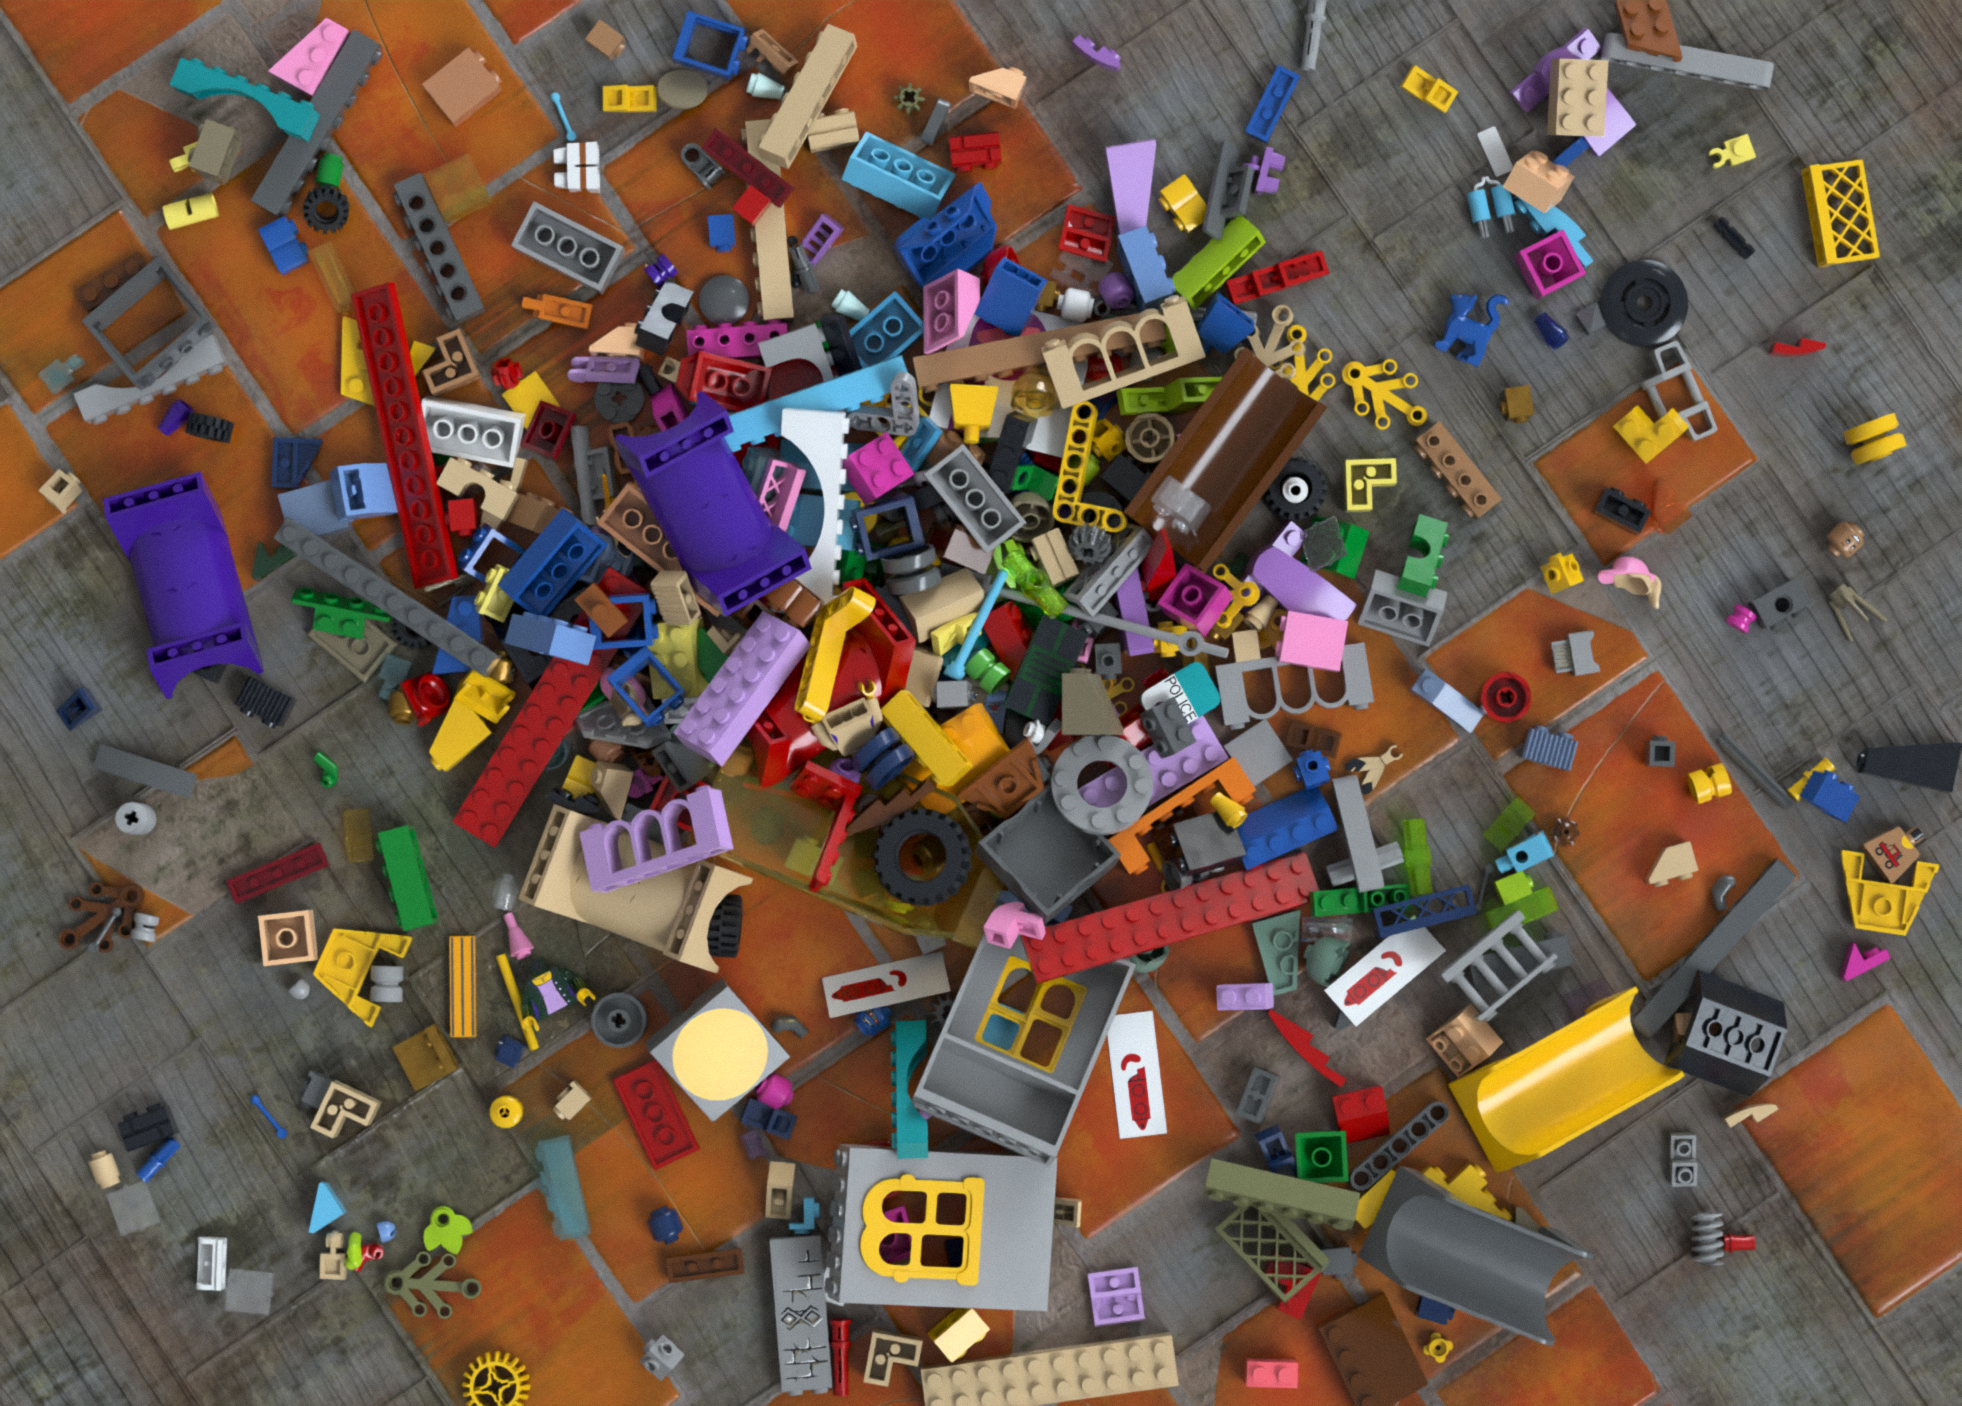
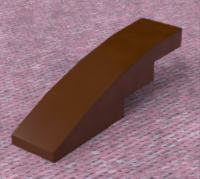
[845,774,937,836]

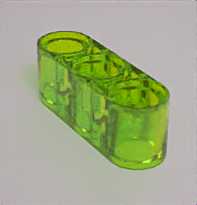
[1483,885,1560,931]

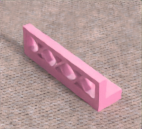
[757,457,806,532]

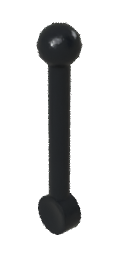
[787,236,801,288]

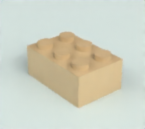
[1547,58,1608,137]

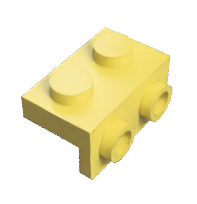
[474,564,514,623]

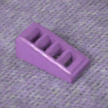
[800,213,845,269]

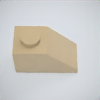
[590,761,634,820]
[765,1161,795,1220]

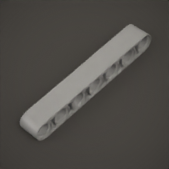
[1601,33,1774,90]

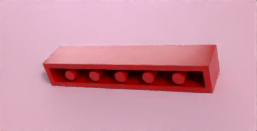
[983,600,1079,751]

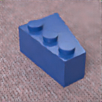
[432,595,484,675]

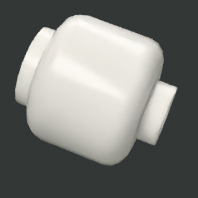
[1057,288,1094,323]

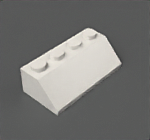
[421,395,526,468]

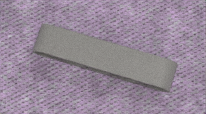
[1331,774,1384,893]

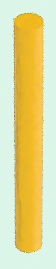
[496,953,539,1051]

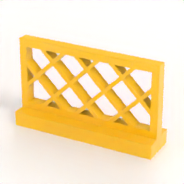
[1801,159,1880,268]

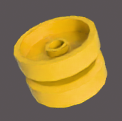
[1842,413,1907,466]

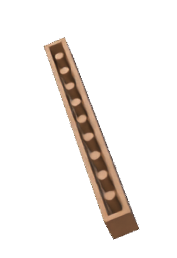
[913,309,1166,393]

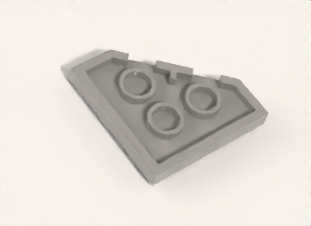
[574,690,672,749]

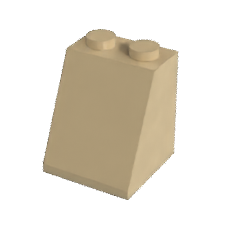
[905,642,943,707]

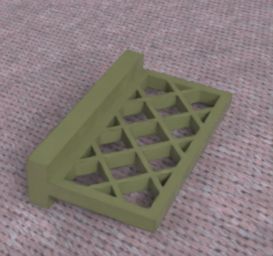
[1214,1206,1329,1304]

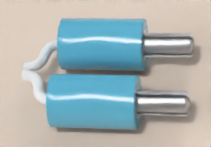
[1466,176,1515,238]

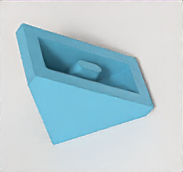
[309,1181,347,1233]

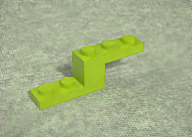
[1116,377,1223,415]

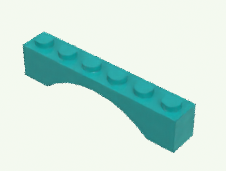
[169,57,320,143]
[891,1020,928,1159]

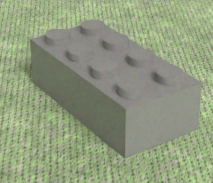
[511,201,625,295]

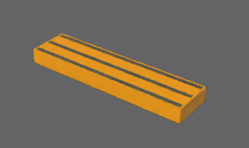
[449,936,477,1037]

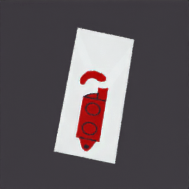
[1324,915,1446,1026]
[822,951,950,1018]
[1107,1011,1167,1139]

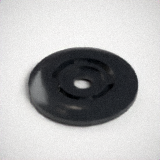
[1601,260,1688,347]

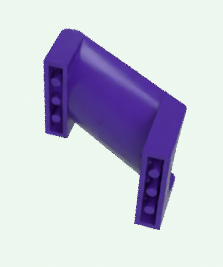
[614,391,812,617]
[103,471,264,699]

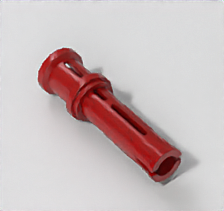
[829,1318,852,1397]

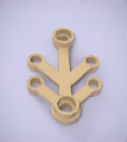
[1234,305,1305,380]

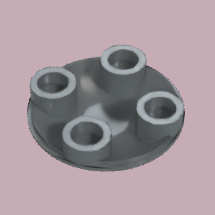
[699,275,750,324]

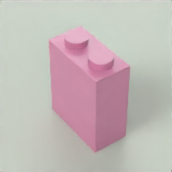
[1275,611,1348,672]

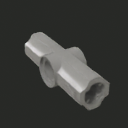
[1325,841,1404,887]

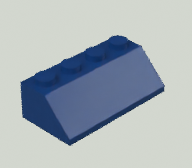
[498,508,608,617]
[1237,787,1339,870]

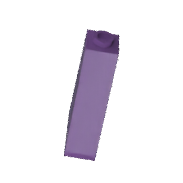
[1112,568,1155,656]

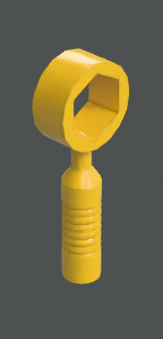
[1146,842,1166,893]

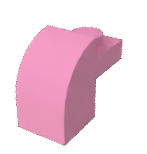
[983,902,1046,949]

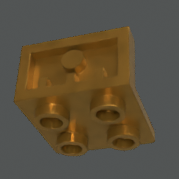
[393,1024,460,1091]

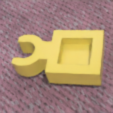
[1708,134,1756,169]

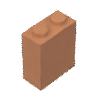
[422,47,503,127]

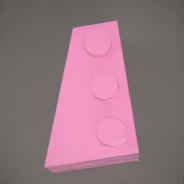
[268,18,351,98]

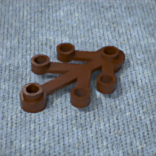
[58,882,145,953]

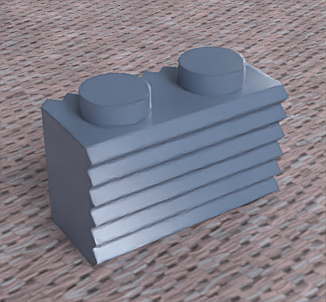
[1519,725,1578,771]

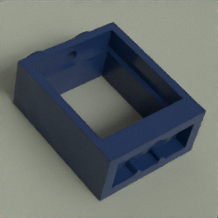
[849,494,925,561]

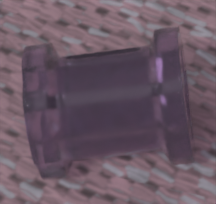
[738,1129,768,1161]

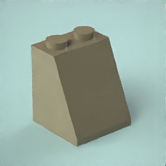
[1062,668,1124,735]

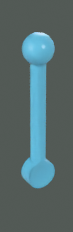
[550,92,577,142]

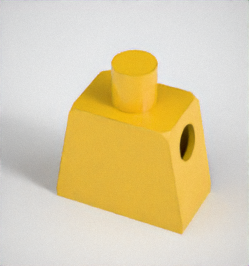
[949,384,998,444]

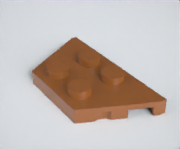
[1614,0,1683,62]
[955,736,1044,819]

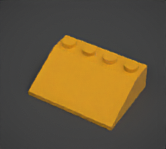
[900,703,1010,814]

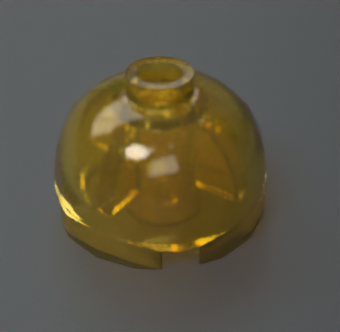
[1010,370,1061,418]

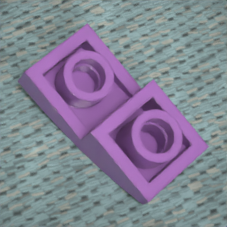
[1072,34,1121,72]

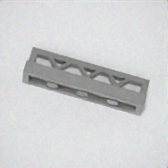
[1063,522,1154,617]

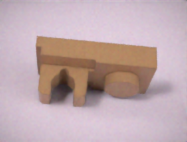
[746,29,799,74]

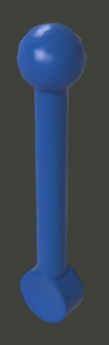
[250,1095,287,1138]

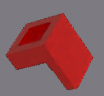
[733,185,771,227]

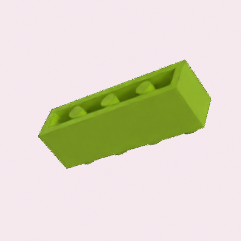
[1172,216,1266,311]

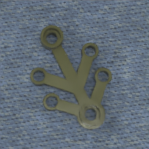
[384,1251,482,1319]

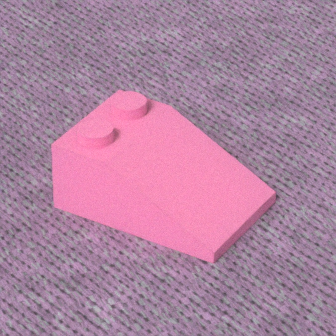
[923,269,980,355]

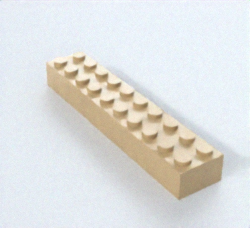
[921,1332,1179,1406]

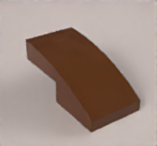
[1285,721,1342,759]

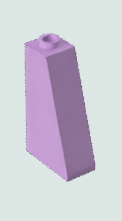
[1104,139,1156,235]

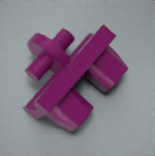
[628,768,664,798]

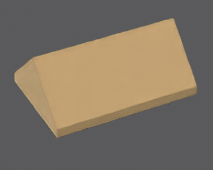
[899,567,985,643]

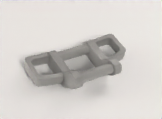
[1641,341,1717,442]

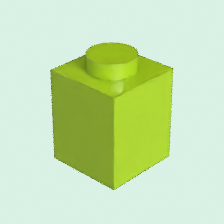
[1492,871,1534,905]

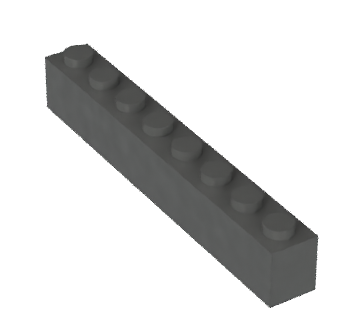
[251,29,383,218]

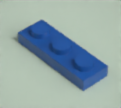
[1244,65,1300,144]

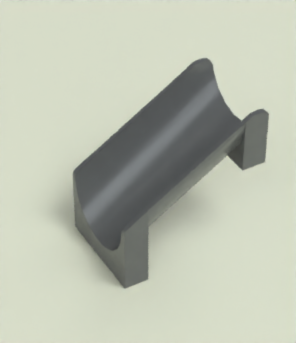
[1358,1166,1595,1346]

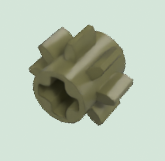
[894,83,925,116]

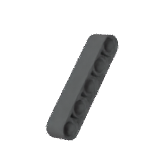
[1348,1100,1449,1190]

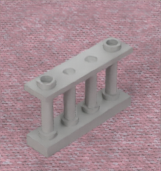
[1438,910,1558,1022]

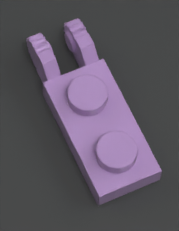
[567,356,640,384]

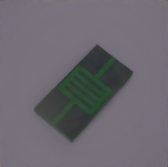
[1002,613,1088,727]

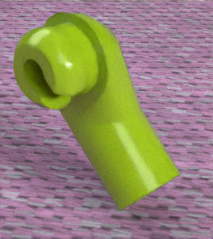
[344,1232,362,1270]

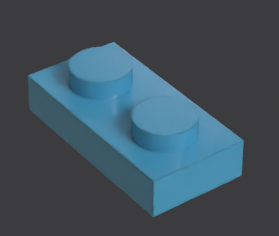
[900,416,943,472]

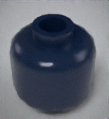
[647,1205,684,1245]

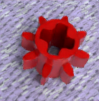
[491,358,523,389]

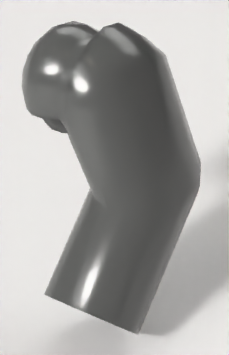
[770,1015,809,1040]

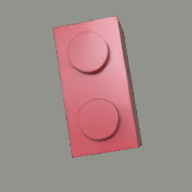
[1245,1358,1298,1388]

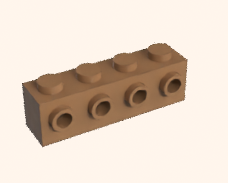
[1414,421,1502,520]

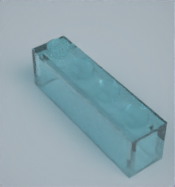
[535,1134,592,1241]

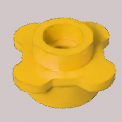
[1423,1332,1453,1363]

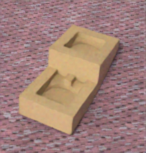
[1721,1104,1778,1128]

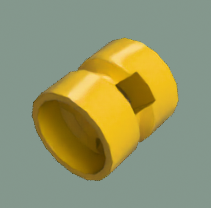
[1687,763,1732,804]

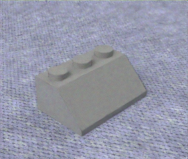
[1358,570,1447,647]

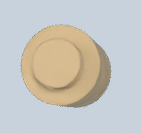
[88,1150,120,1189]

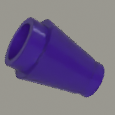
[158,399,194,436]

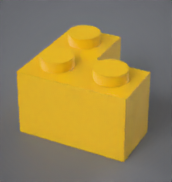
[1613,405,1689,464]

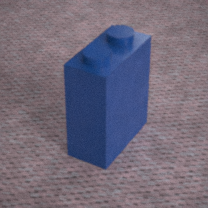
[974,257,1048,337]

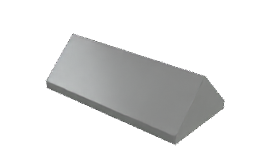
[924,444,1026,554]

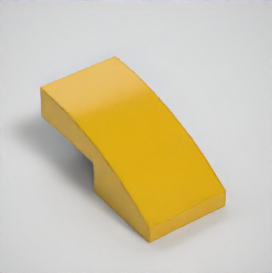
[1400,65,1458,113]
[603,85,657,112]

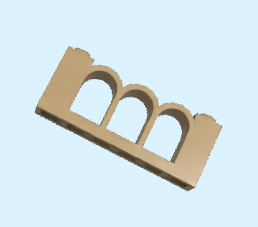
[1041,295,1206,409]

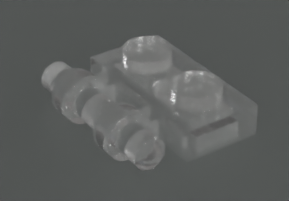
[1049,251,1114,298]

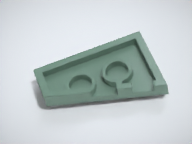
[1251,910,1300,996]

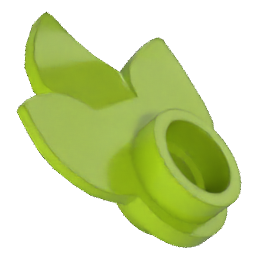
[423,1206,473,1254]

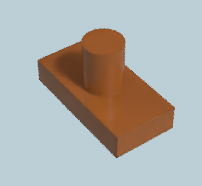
[575,582,628,638]

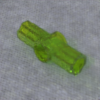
[1001,549,1068,619]
[1402,818,1433,895]

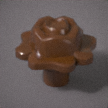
[1549,816,1580,847]

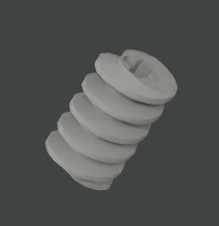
[115,802,157,835]
[1690,1212,1724,1265]

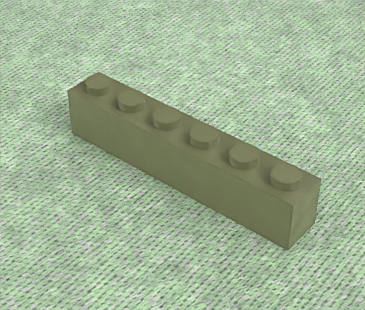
[1203,1158,1360,1230]

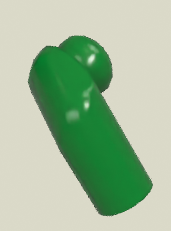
[312,751,338,788]

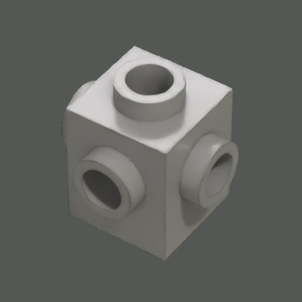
[639,1334,685,1381]

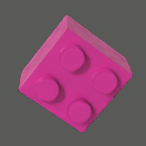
[842,432,914,506]
[1157,563,1233,638]

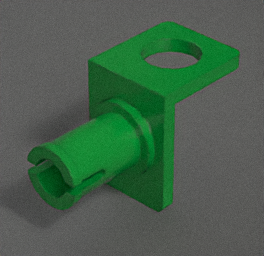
[1010,465,1059,500]

